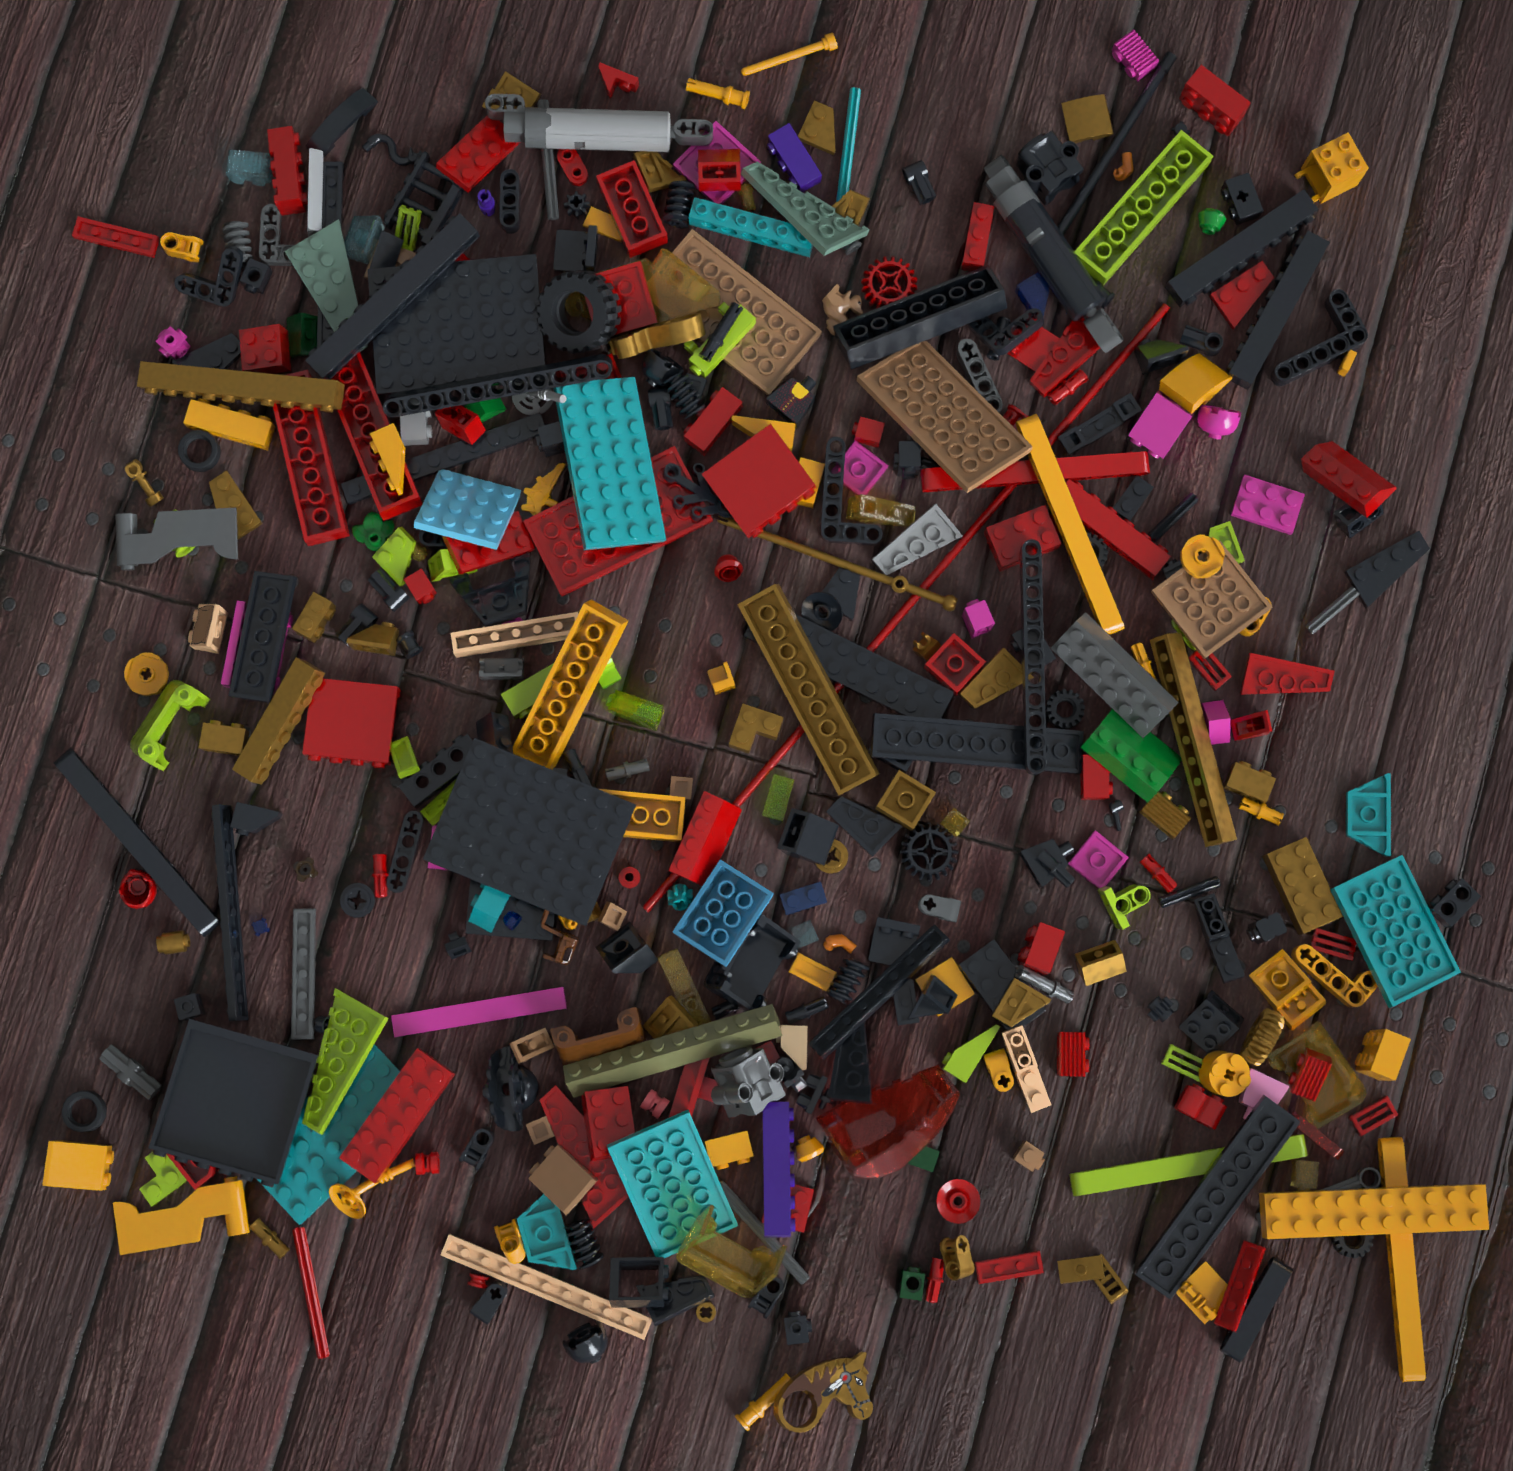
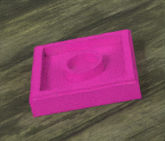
[831,441,889,500]
[1068,830,1129,889]

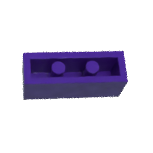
[766,123,822,192]

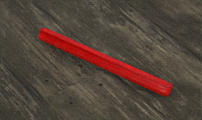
[292,1227,330,1359]

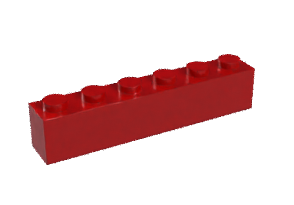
[1066,479,1171,580]

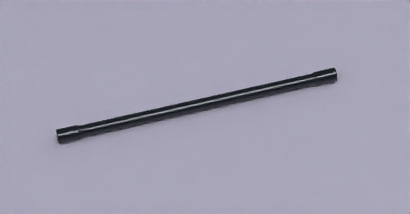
[1057,51,1177,236]

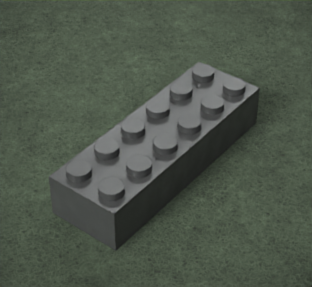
[1051,613,1179,738]

